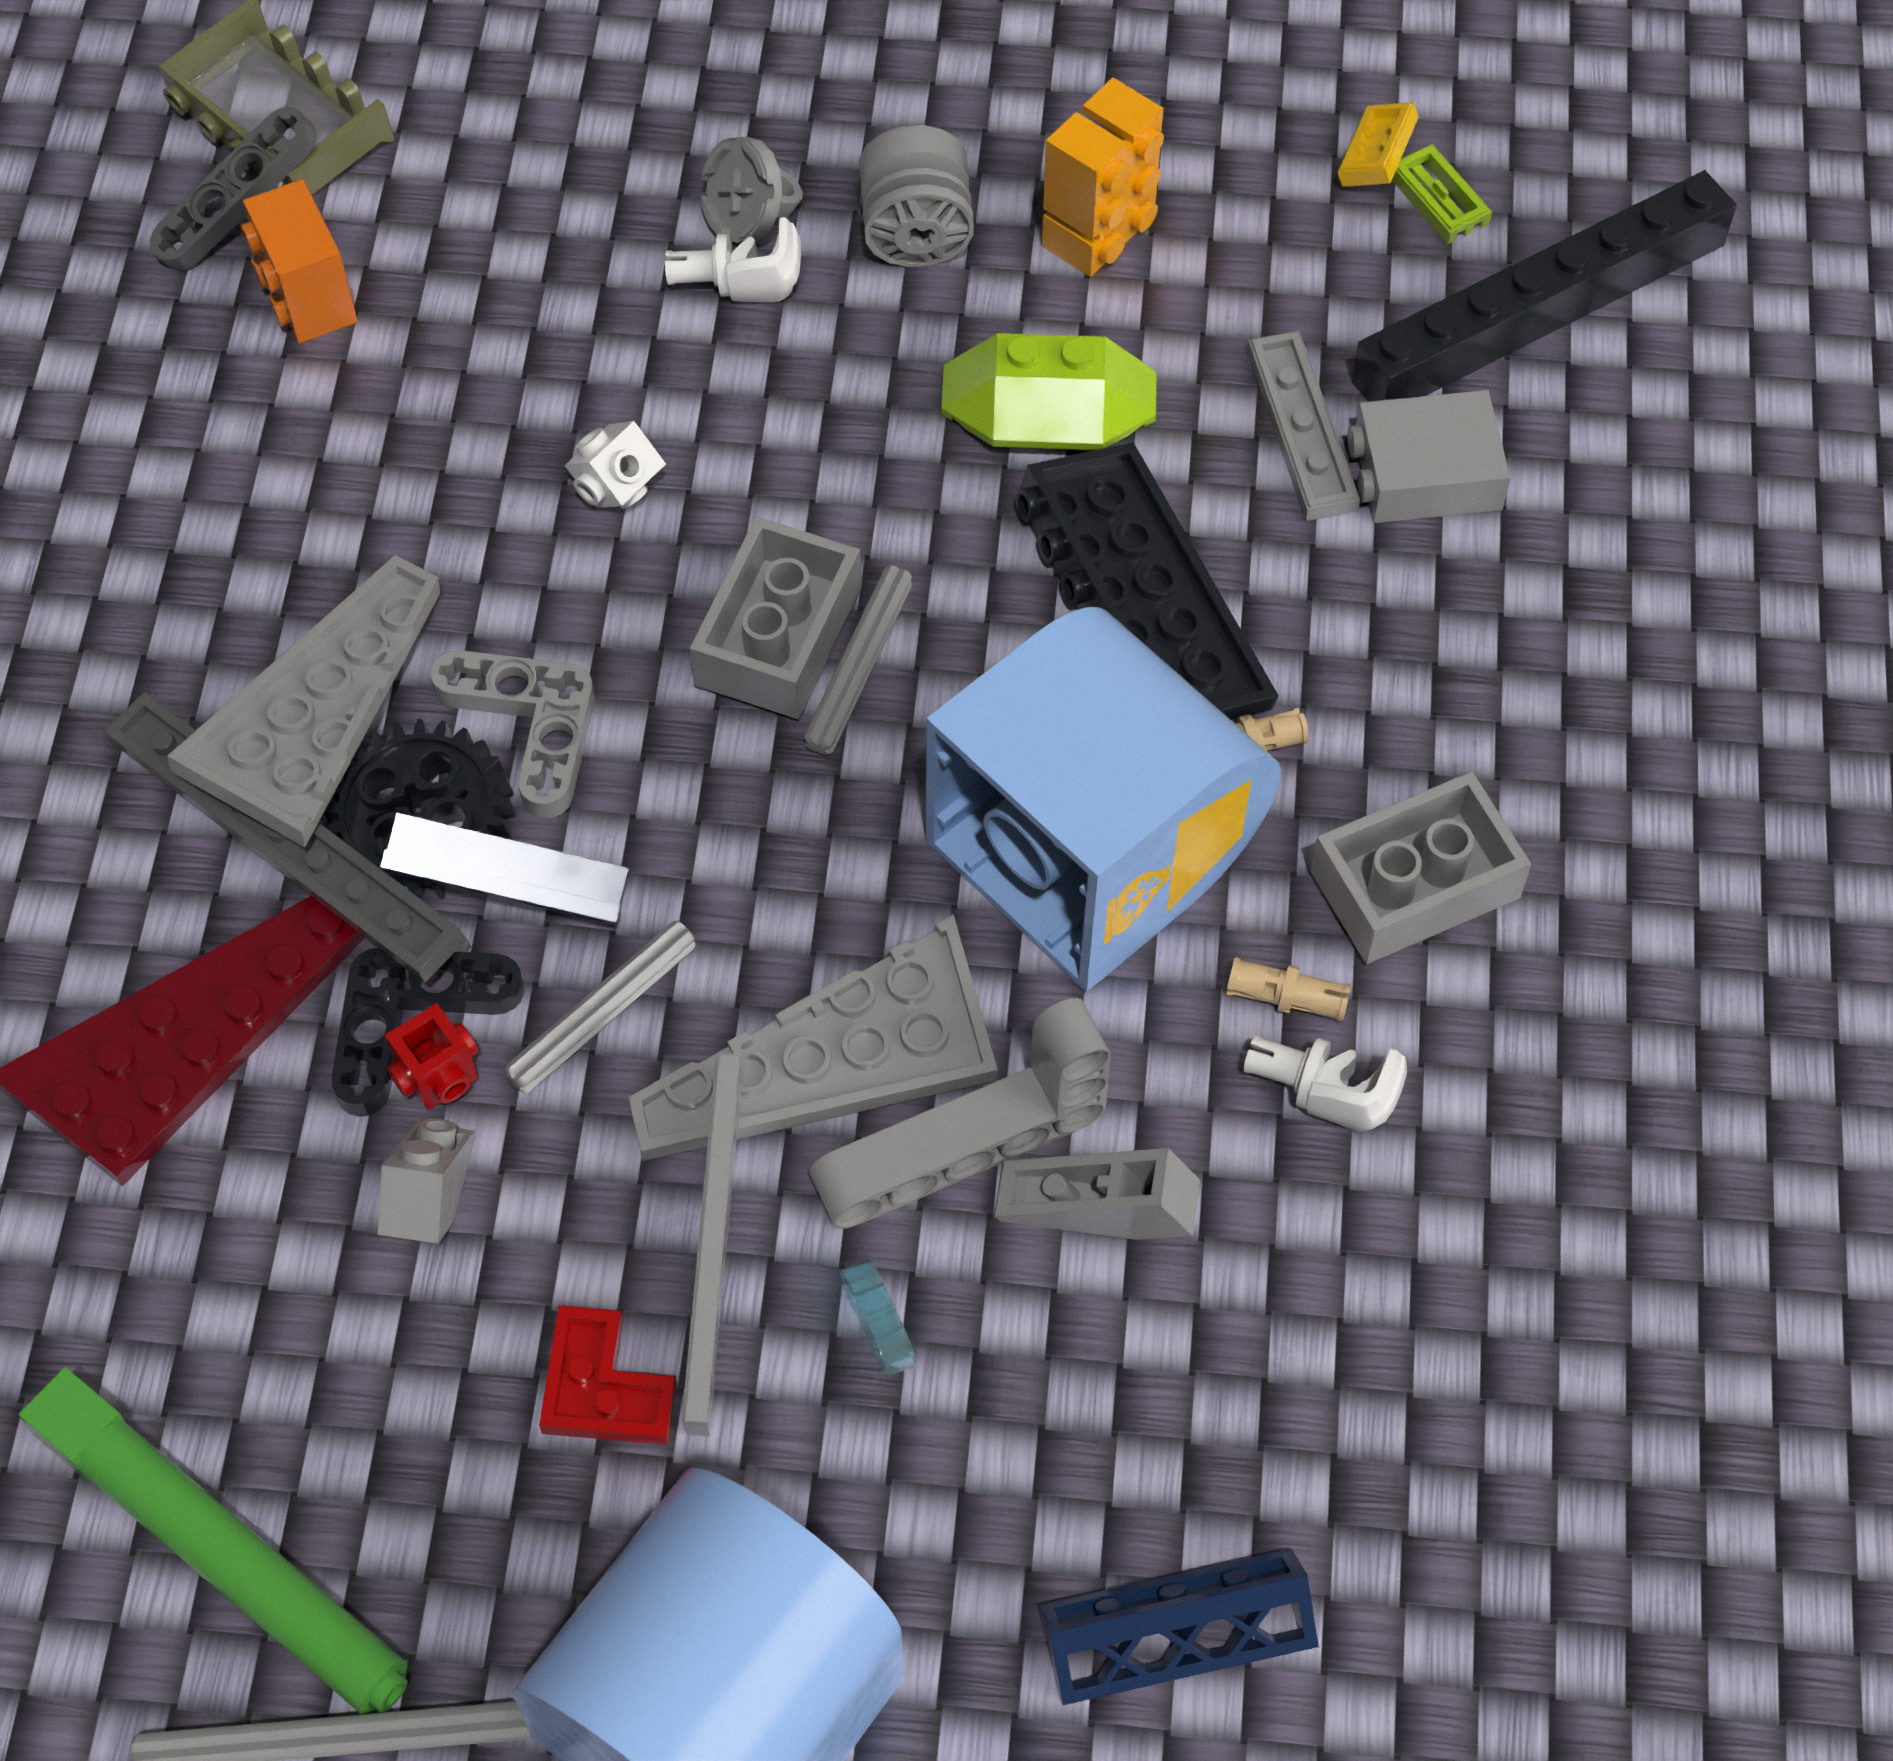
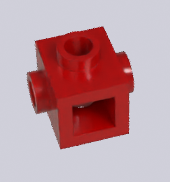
[384,1003,479,1111]

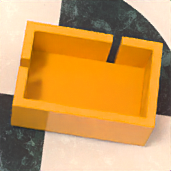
[1042,77,1164,277]

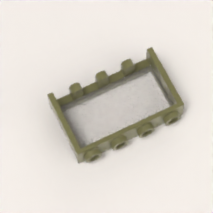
[159,0,395,195]

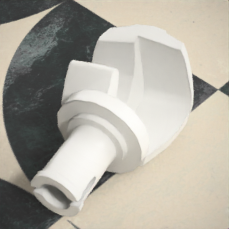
[665,217,801,302]
[1244,1035,1407,1132]

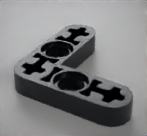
[331,948,525,1117]

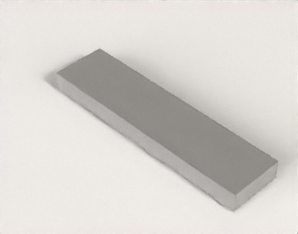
[1247,331,1360,521]

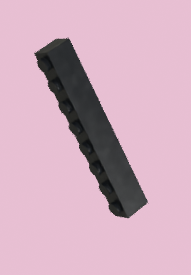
[1351,170,1737,402]

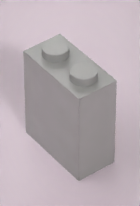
[1348,390,1511,523]

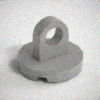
[701,136,803,243]

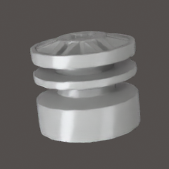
[859,125,974,267]

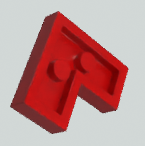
[539,1305,677,1446]

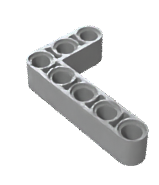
[808,998,1111,1229]

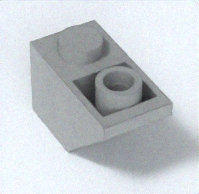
[377,1119,474,1244]

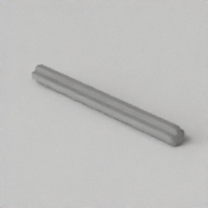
[131,1701,531,1761]

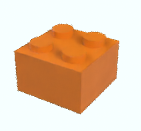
[240,179,358,344]

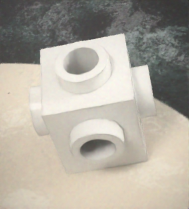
[565,421,666,509]

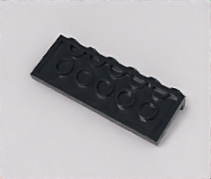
[1016,442,1279,720]

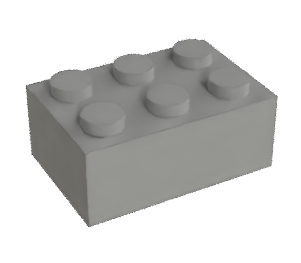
[690,516,862,720]
[1310,771,1532,965]

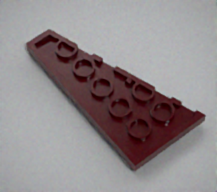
[0,896,365,1187]

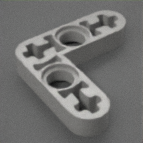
[430,650,595,818]

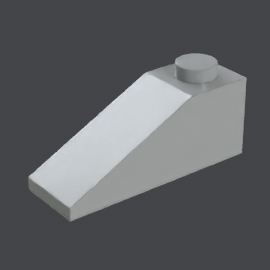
[995,1148,1200,1240]

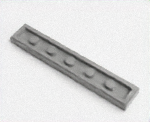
[682,1054,743,1436]

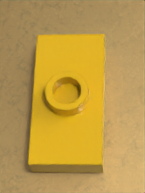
[1337,102,1419,187]

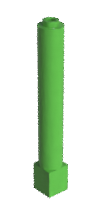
[18,1367,408,1715]

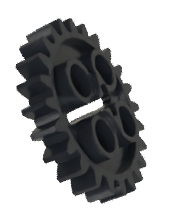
[324,719,514,899]

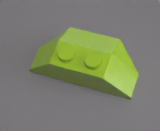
[941,333,1157,450]

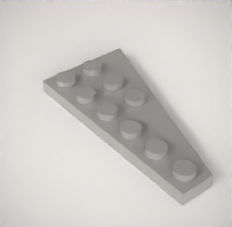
[167,555,440,847]
[628,914,998,1161]

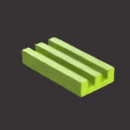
[1392,144,1492,245]

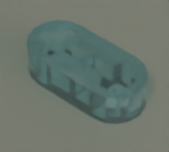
[840,1259,916,1378]

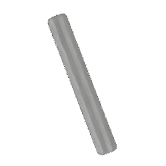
[804,565,912,755]
[505,921,696,1093]

